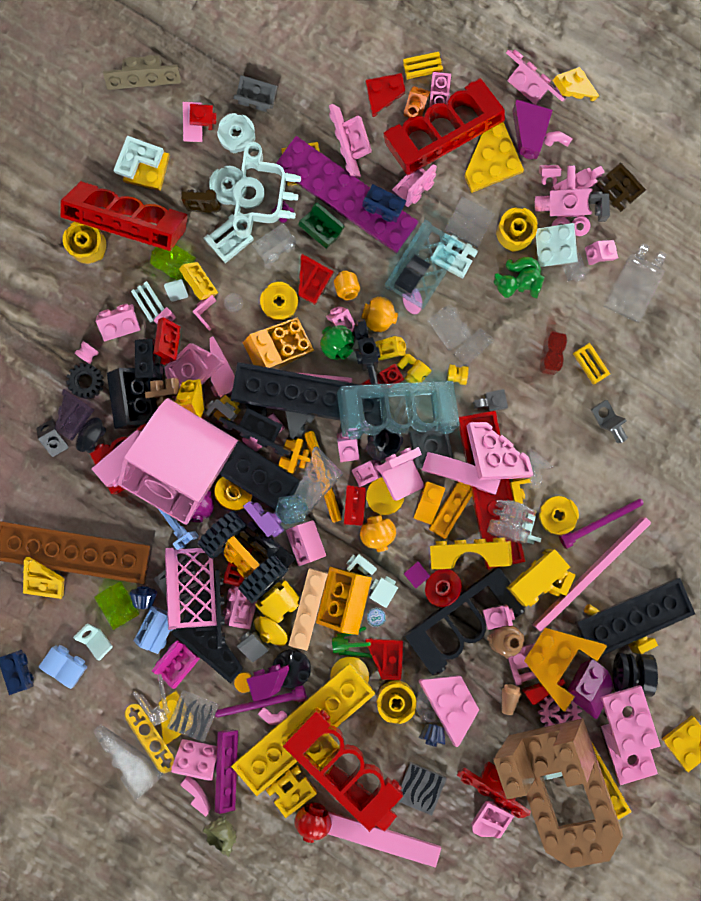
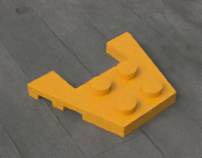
[524,628,607,712]

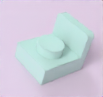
[346,554,377,575]

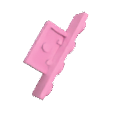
[506,49,567,105]
[329,104,372,178]

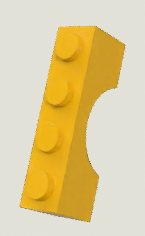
[430,538,512,569]

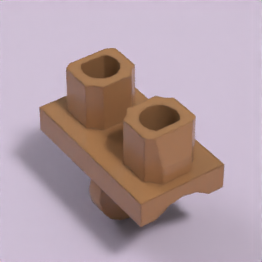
[145,378,180,406]

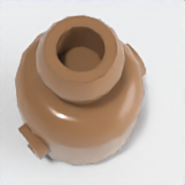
[487,625,524,659]

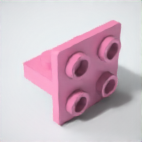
[171,739,217,781]

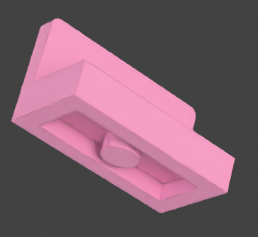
[286,520,326,566]

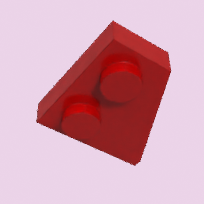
[365,73,405,117]

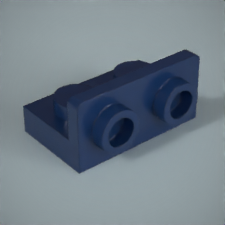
[362,184,406,223]
[0,650,34,695]

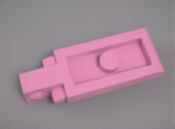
[551,166,605,190]

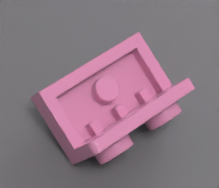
[96,304,141,342]

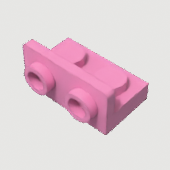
[223,585,257,630]

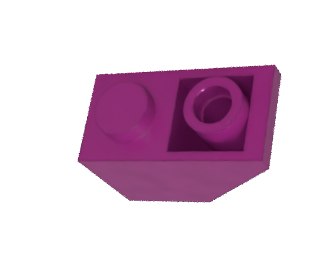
[247,664,289,702]

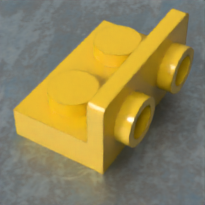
[179,262,218,300]

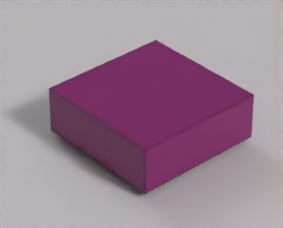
[403,561,430,588]

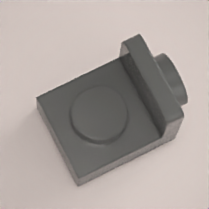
[588,192,610,222]

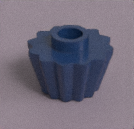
[130,586,157,609]
[419,724,445,747]

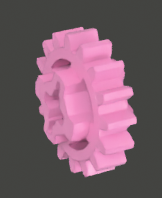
[538,695,582,727]

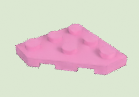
[467,422,533,480]

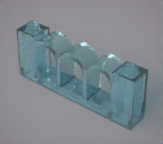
[337,381,460,439]

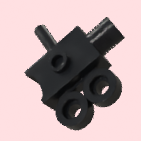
[354,319,380,390]

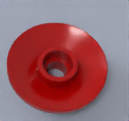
[425,569,462,607]

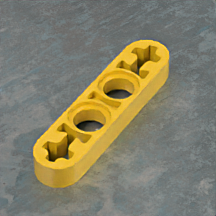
[124,704,175,773]

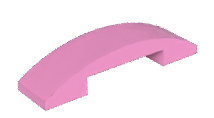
[422,452,501,495]

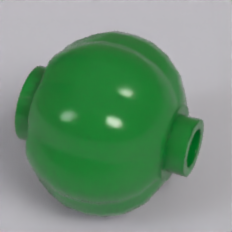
[320,325,355,360]

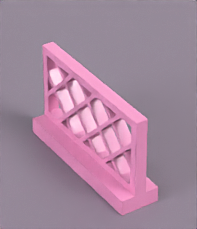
[165,548,217,630]

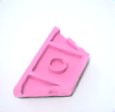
[164,343,226,400]
[419,675,479,747]

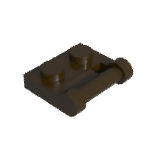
[181,189,221,213]

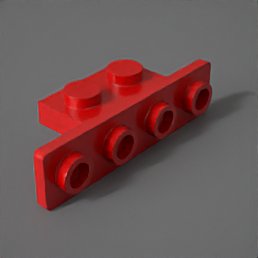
[457,762,531,818]

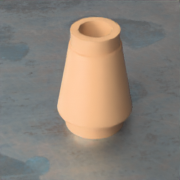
[502,684,521,715]

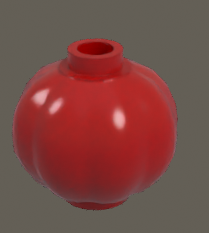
[294,803,332,843]

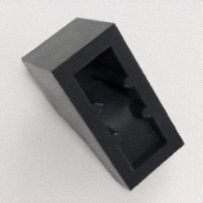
[394,254,431,298]

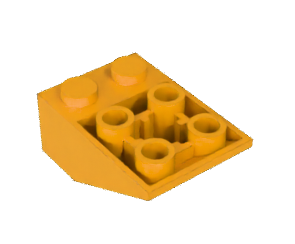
[243,317,314,369]

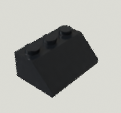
[107,368,157,429]

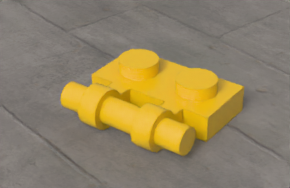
[266,765,317,818]

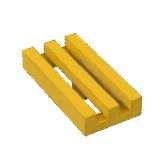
[403,52,443,80]
[573,343,610,385]

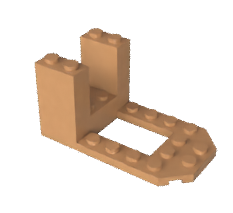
[493,718,623,868]

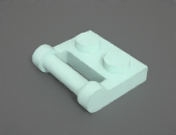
[203,214,254,264]

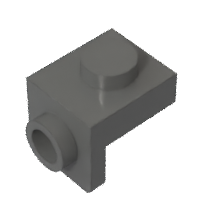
[205,399,237,421]

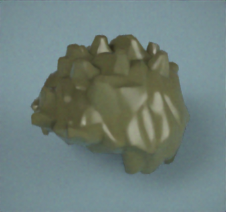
[203,816,237,857]

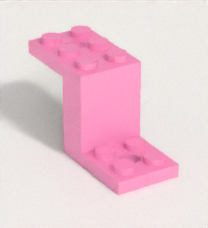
[601,685,660,785]

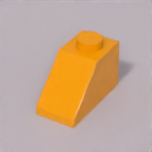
[413,482,445,525]

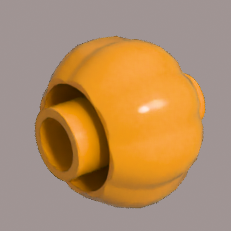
[362,296,398,332]
[360,515,396,552]

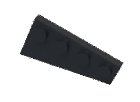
[172,606,243,684]

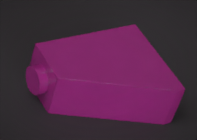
[513,100,553,159]

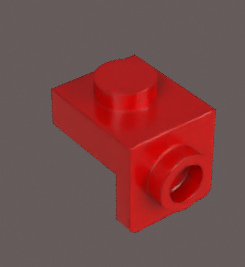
[190,104,216,130]

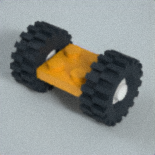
[197,511,288,603]

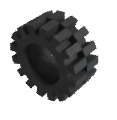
[66,363,104,399]

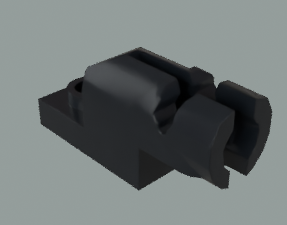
[239,521,296,569]

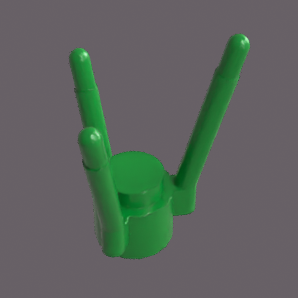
[332,626,372,658]

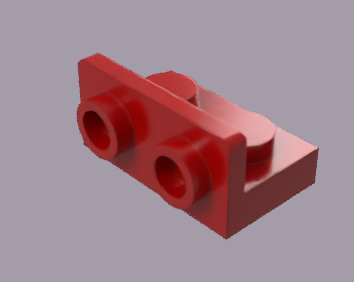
[154,317,181,365]
[344,485,366,526]

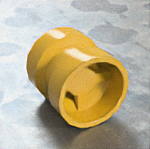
[447,364,469,385]

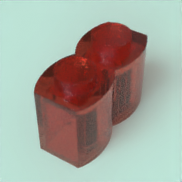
[540,331,567,375]

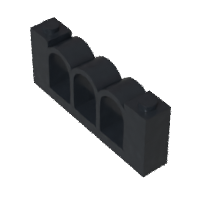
[404,567,525,675]

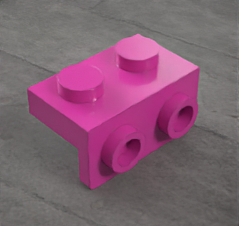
[152,641,200,689]

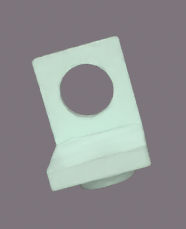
[73,624,113,661]

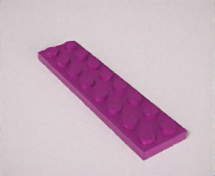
[276,136,419,254]

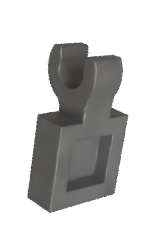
[473,389,508,412]

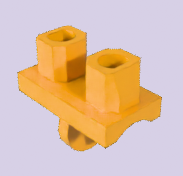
[279,438,312,474]

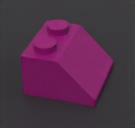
[567,659,614,719]

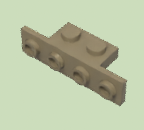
[103,55,181,90]

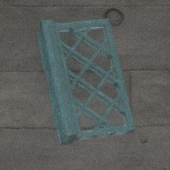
[385,219,464,310]

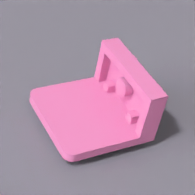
[391,164,437,207]
[378,447,424,501]

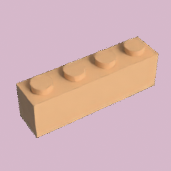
[288,568,328,651]

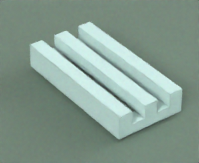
[131,281,164,324]

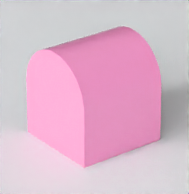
[118,398,238,525]

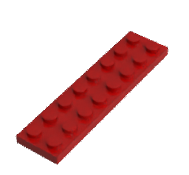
[457,410,525,569]

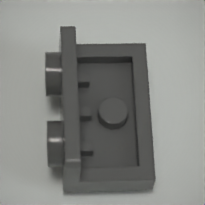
[233,75,278,112]

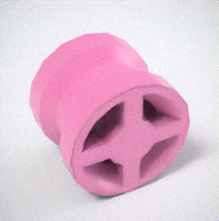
[74,341,99,364]

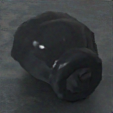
[366,426,404,461]

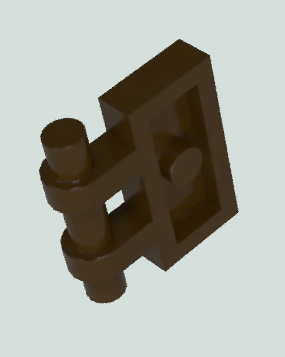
[596,163,646,212]

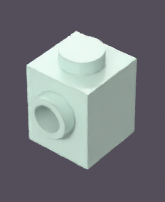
[369,576,398,608]

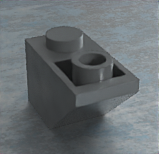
[286,411,316,440]
[237,630,270,662]

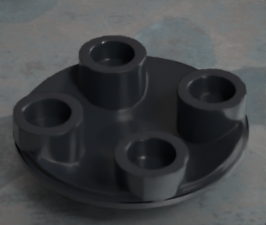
[76,417,106,453]
[273,649,311,688]

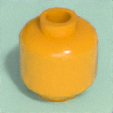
[333,271,360,300]

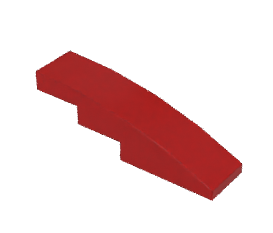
[327,764,397,832]

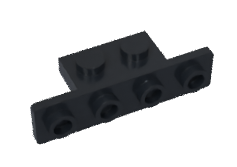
[218,408,291,456]
[195,569,225,650]

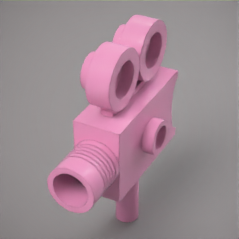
[535,166,592,236]

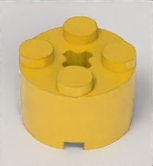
[496,207,537,252]
[62,222,107,264]
[255,579,300,624]
[376,680,416,724]

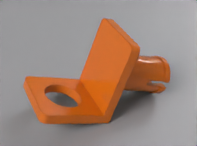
[403,86,430,118]

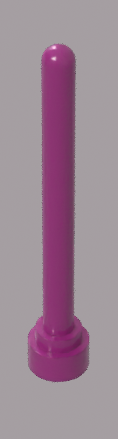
[559,499,644,549]
[214,685,307,718]

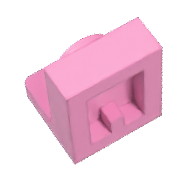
[326,306,355,332]
[352,460,382,487]
[483,604,515,630]

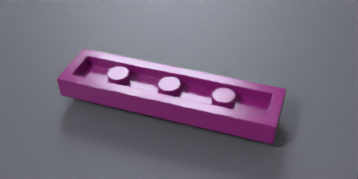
[215,729,238,814]

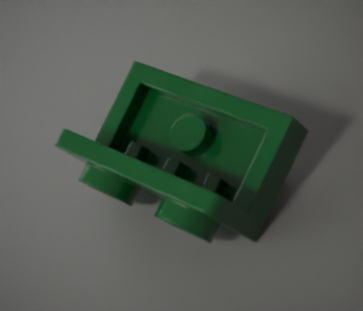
[298,202,345,249]

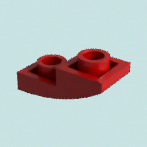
[361,364,405,390]

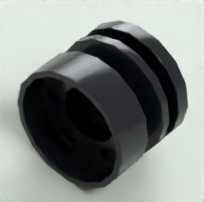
[613,652,658,697]

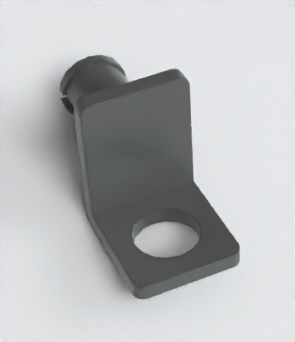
[591,400,628,443]

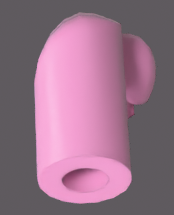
[544,131,573,147]
[258,707,287,725]

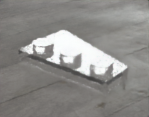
[292,447,343,515]

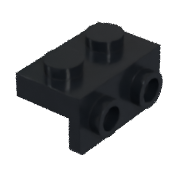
[135,338,164,380]

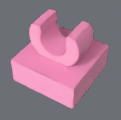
[539,165,561,185]

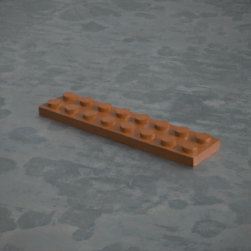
[0,521,151,584]

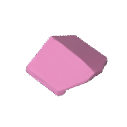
[471,801,514,838]

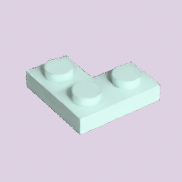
[114,136,164,179]

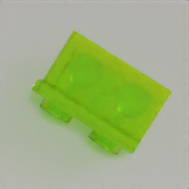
[150,245,196,280]
[94,582,139,630]

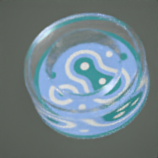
[367,607,386,627]

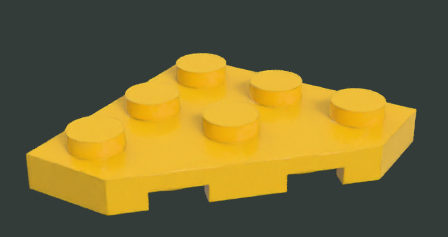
[464,122,524,193]

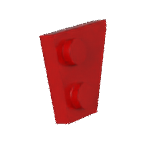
[298,254,334,305]
[365,638,403,680]

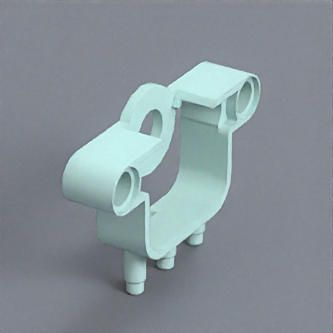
[233,142,301,238]

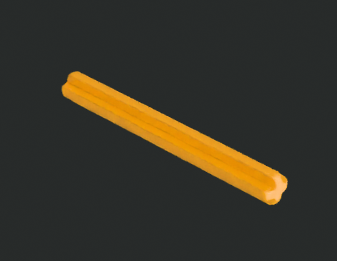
[304,431,342,523]

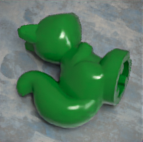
[494,257,545,299]

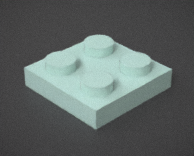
[536,223,578,267]

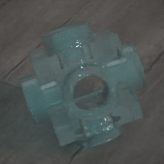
[275,494,308,524]

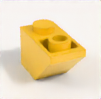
[175,379,204,418]

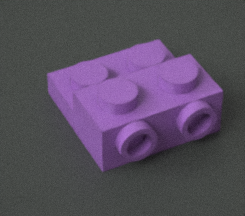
[243,501,284,537]

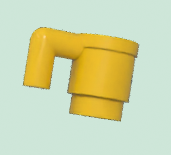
[397,354,432,388]

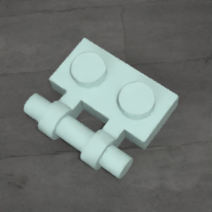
[430,233,478,279]

